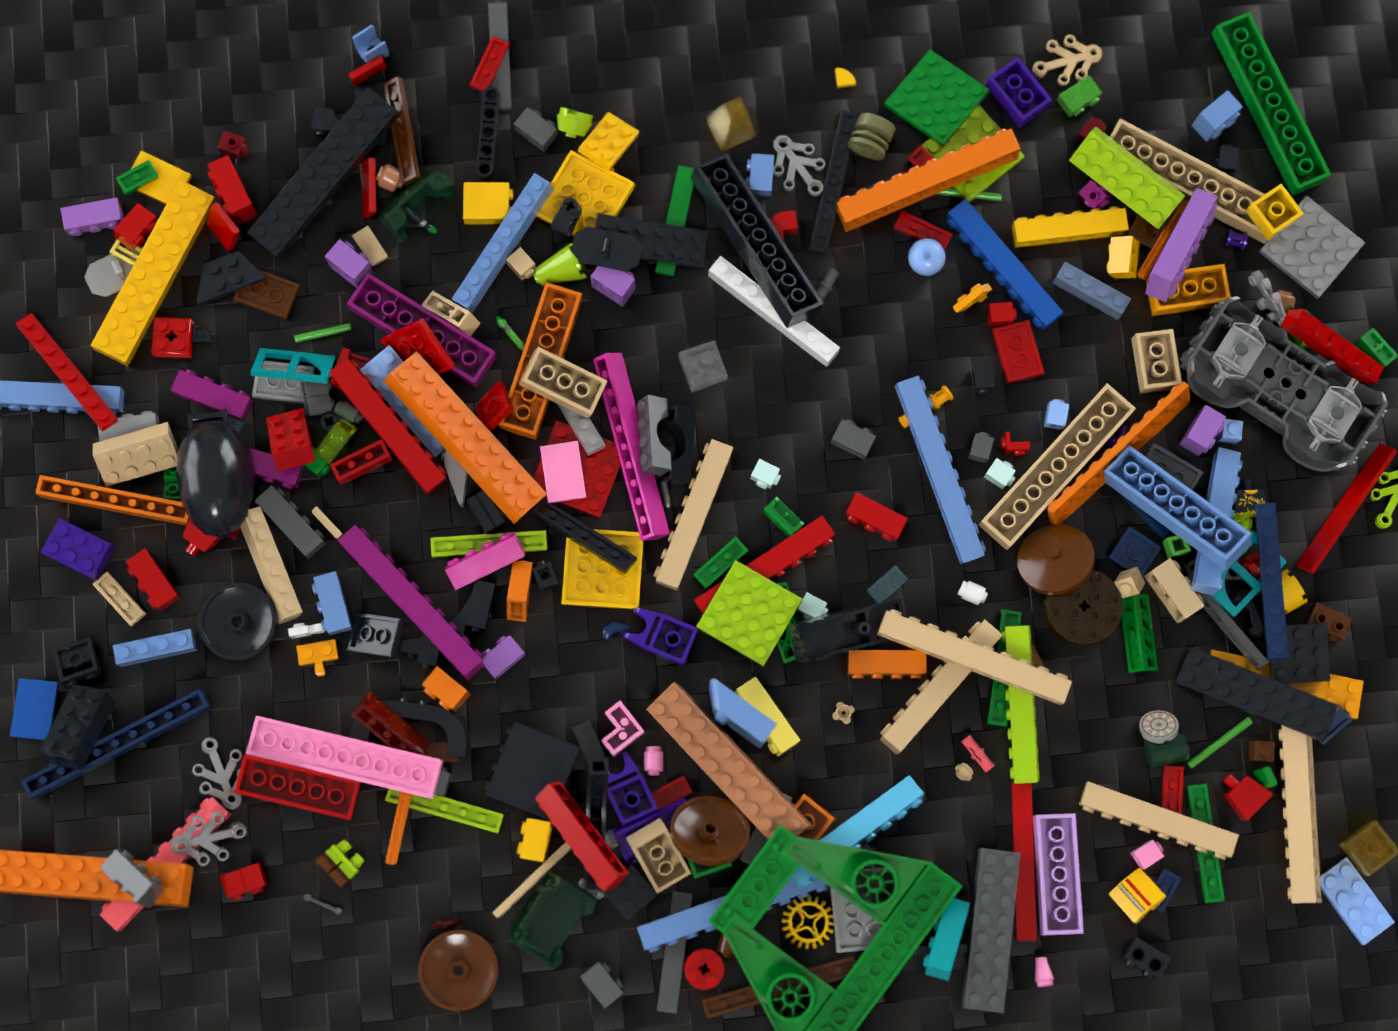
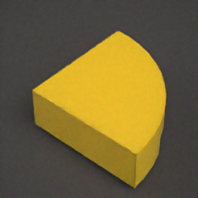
[835,68,856,88]

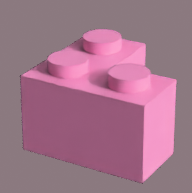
[601,701,644,757]

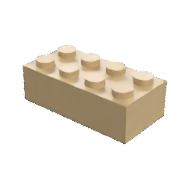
[518,347,607,418]
[93,422,179,487]

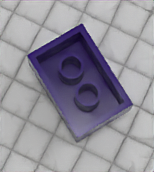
[986,57,1052,128]
[41,518,116,581]

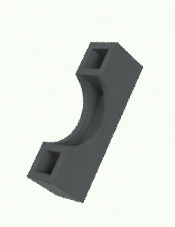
[637,395,672,476]

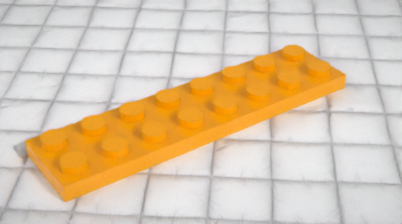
[1210,650,1364,719]

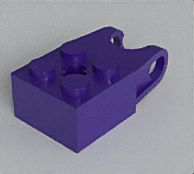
[623,608,698,666]
[607,751,658,827]

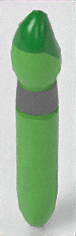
[496,316,525,351]

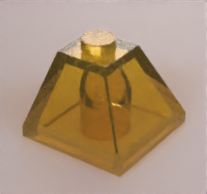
[706,97,756,151]

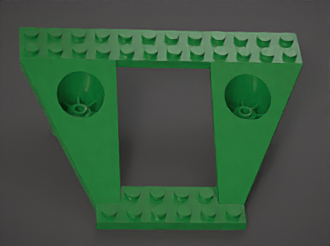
[708,825,962,1031]

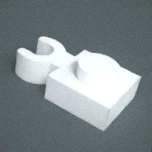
[288,623,324,639]

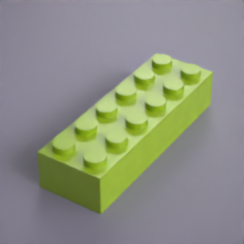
[1069,127,1186,229]

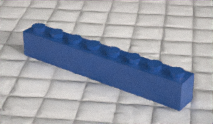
[946,199,1063,330]

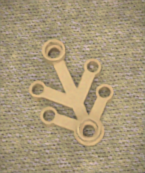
[1032,35,1102,86]

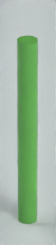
[937,188,1002,201]
[1187,717,1253,769]

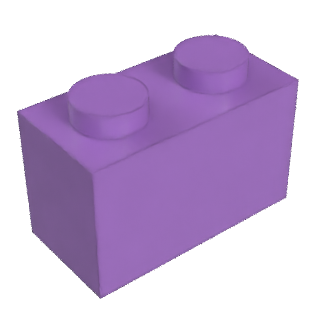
[482,635,525,680]

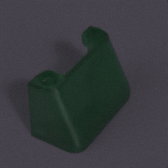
[379,170,456,244]
[507,871,598,970]

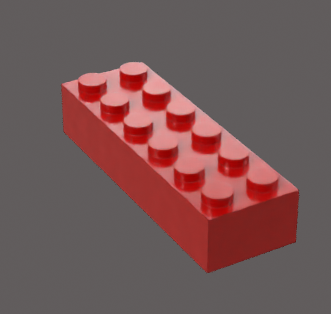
[234,754,362,821]

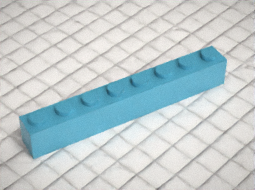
[790,775,924,890]

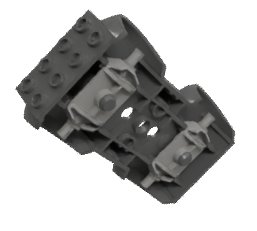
[1179,296,1389,472]

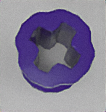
[1225,229,1248,249]

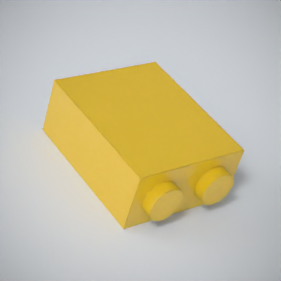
[463,183,513,224]

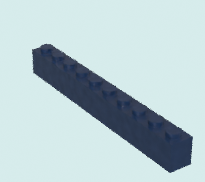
[21,689,212,800]

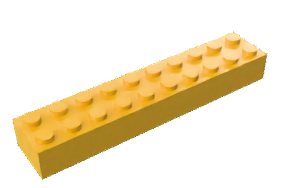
[91,180,216,366]

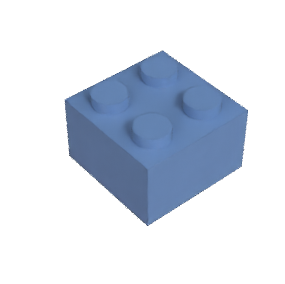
[1192,90,1243,142]

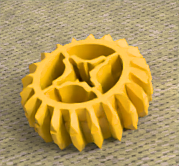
[781,895,834,949]

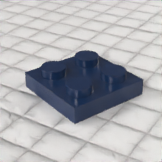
[1108,526,1162,577]

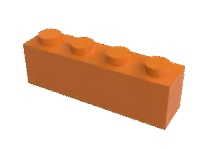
[847,650,927,679]

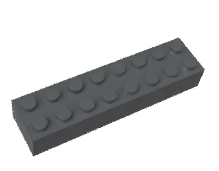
[961,848,1021,1013]

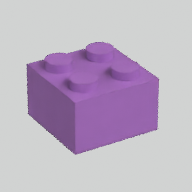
[325,239,373,288]
[591,266,635,307]
[1179,405,1226,456]

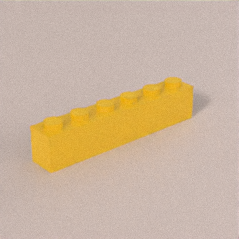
[1011,206,1129,248]

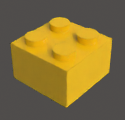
[1246,184,1304,241]
[517,818,553,863]

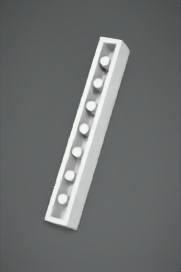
[708,256,840,367]

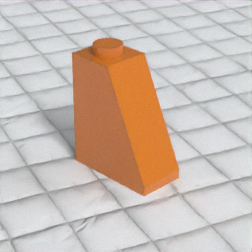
[507,560,532,622]

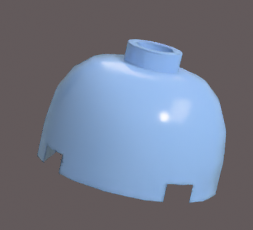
[908,238,946,276]

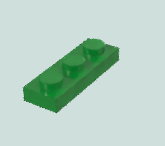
[693,536,749,589]

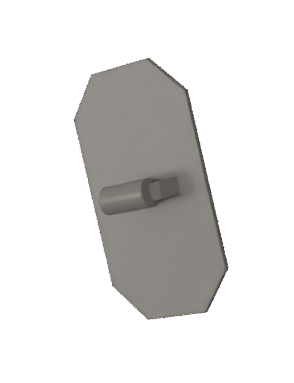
[84,246,143,297]

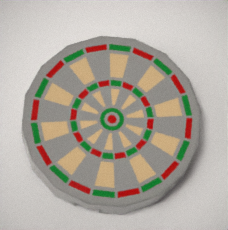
[1139,710,1179,743]

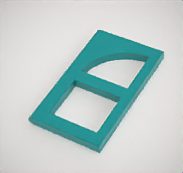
[251,348,336,384]
[1210,530,1287,617]

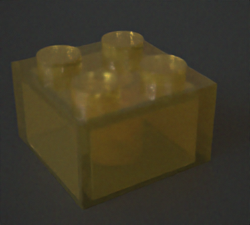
[1339,820,1398,876]

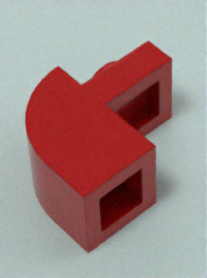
[770,210,798,243]

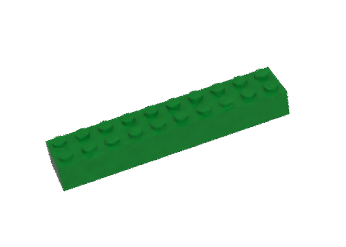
[1211,12,1331,196]

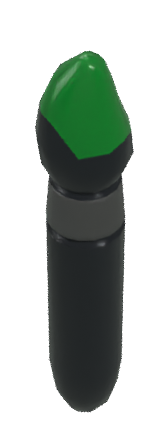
[399,204,437,234]

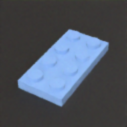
[1320,857,1395,945]

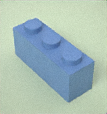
[312,571,352,635]

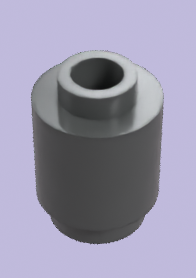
[333,400,363,425]

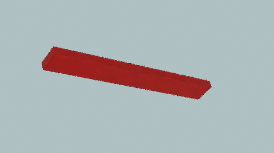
[1296,444,1397,574]
[1011,782,1037,941]

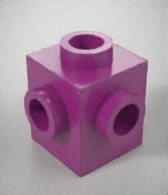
[1079,179,1112,209]

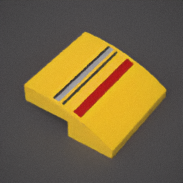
[1109,868,1167,923]

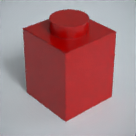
[987,302,1017,327]

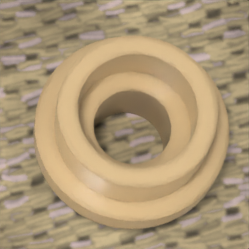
[955,763,974,781]

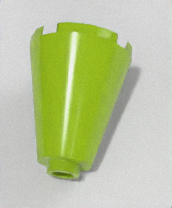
[533,243,588,286]

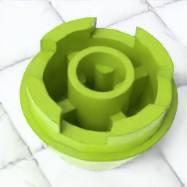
[557,107,593,138]

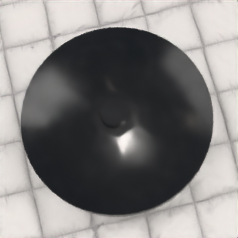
[199,583,277,661]

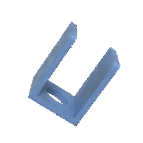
[352,24,389,64]

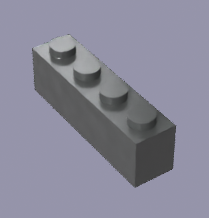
[254,485,325,559]

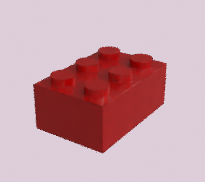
[207,155,258,225]
[266,408,316,472]

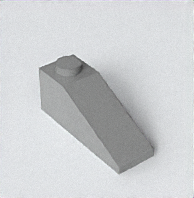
[441,450,468,507]

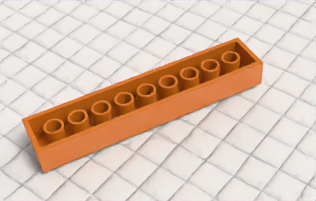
[837,128,1021,232]
[384,351,547,524]
[0,850,194,907]

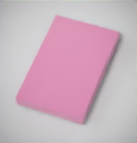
[540,441,586,504]

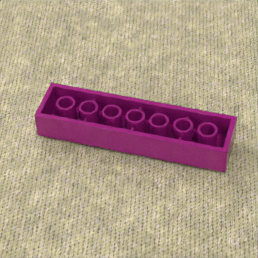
[347,273,497,388]

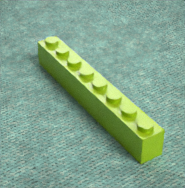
[1002,625,1040,784]

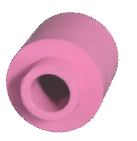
[644,746,663,776]

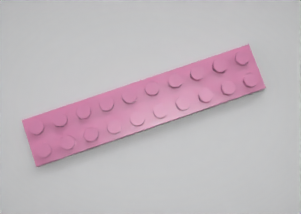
[246,716,443,799]

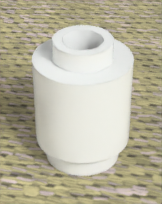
[958,581,988,605]

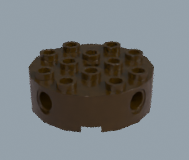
[1042,570,1123,647]

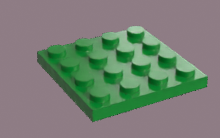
[885,49,989,147]

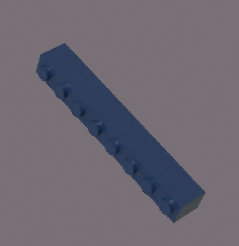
[1254,503,1289,661]

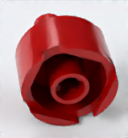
[684,949,724,990]

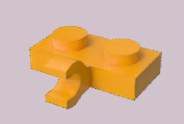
[953,283,992,313]
[296,639,339,677]

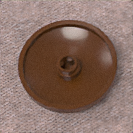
[1017,524,1095,595]
[670,796,750,866]
[418,930,499,1011]

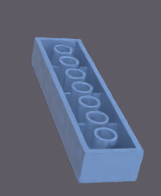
[1104,445,1252,571]

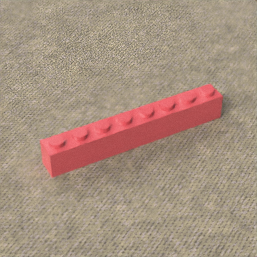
[100,797,232,931]

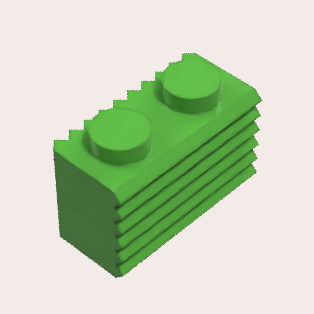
[1057,75,1102,118]

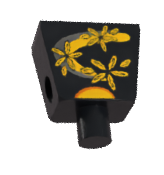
[1232,479,1267,523]

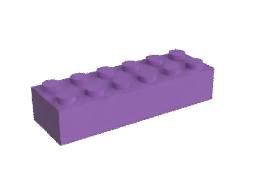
[1145,188,1218,302]

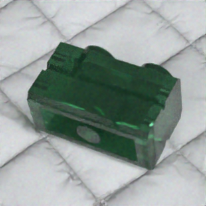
[1144,733,1191,769]

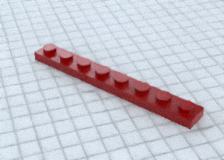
[15,313,118,432]

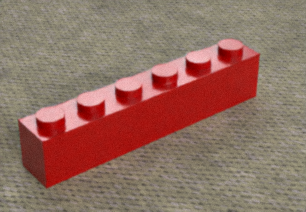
[1281,309,1384,384]
[535,781,629,892]

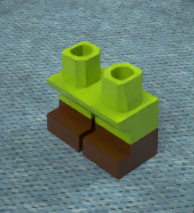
[316,840,365,888]

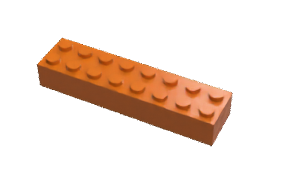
[499,282,583,440]

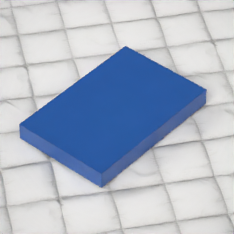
[10,678,59,740]

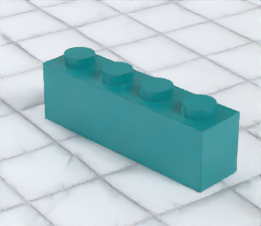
[923,898,970,981]

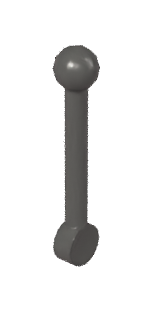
[304,894,342,915]

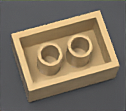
[1131,329,1182,394]
[1144,558,1204,624]
[626,818,691,893]

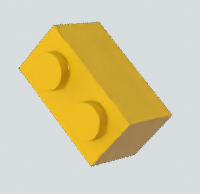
[1107,236,1140,279]

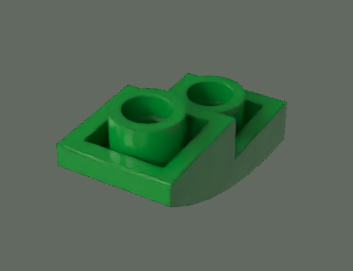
[163,466,181,502]

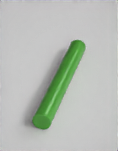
[294,323,352,343]

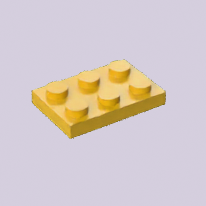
[578,112,639,171]

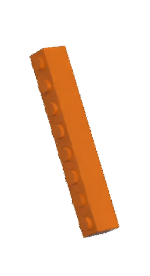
[35,475,190,526]

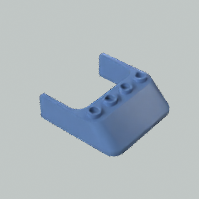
[709,678,777,749]

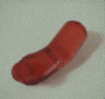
[431,917,459,929]

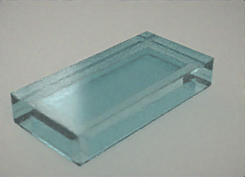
[867,565,908,603]

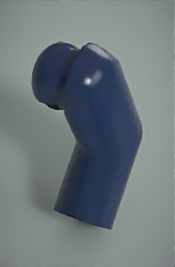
[602,622,630,640]

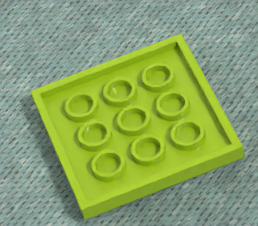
[921,105,1025,203]
[696,560,802,667]

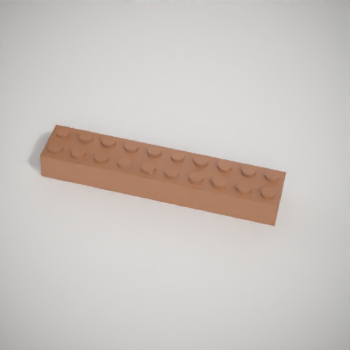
[646,682,812,840]

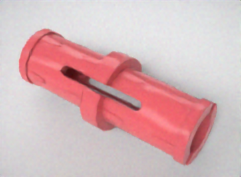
[961,734,995,773]

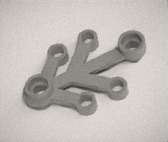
[773,135,825,196]
[1248,270,1287,328]
[192,737,242,809]
[170,811,247,866]

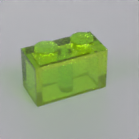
[314,418,357,464]

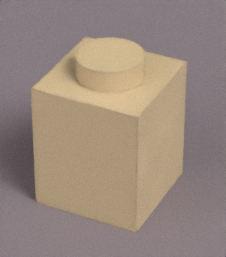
[506,247,536,280]
[1114,567,1145,598]

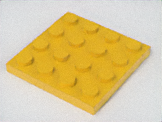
[536,150,635,236]
[561,529,643,609]

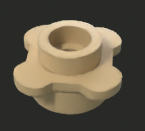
[832,702,854,724]

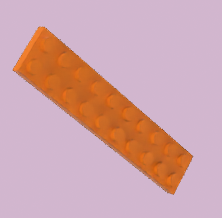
[1047,381,1190,525]

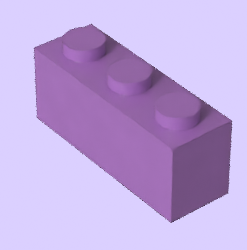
[61,198,124,236]

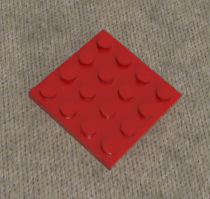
[533,421,621,518]

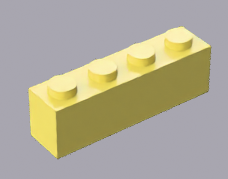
[734,676,800,757]

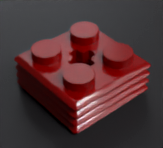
[151,317,194,358]

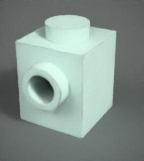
[984,458,1016,490]
[750,459,781,489]
[797,593,828,620]

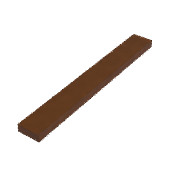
[702,955,856,1019]

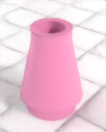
[1035,957,1054,987]

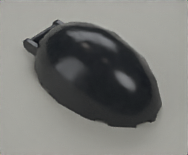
[176,409,254,539]

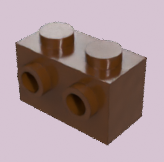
[1304,603,1352,643]

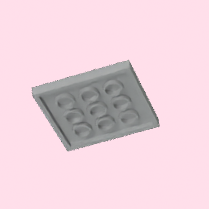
[1259,196,1365,299]
[830,867,895,953]

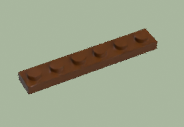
[384,77,421,186]

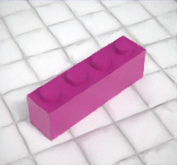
[445,532,526,590]

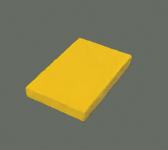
[131,151,192,204]

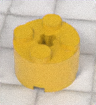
[1281,569,1307,614]

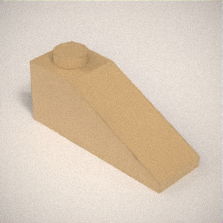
[421,291,480,336]

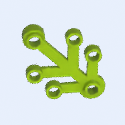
[1369,470,1398,529]

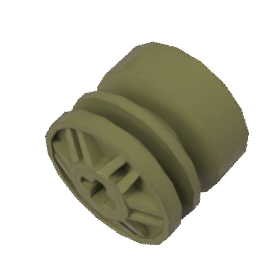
[848,113,896,160]

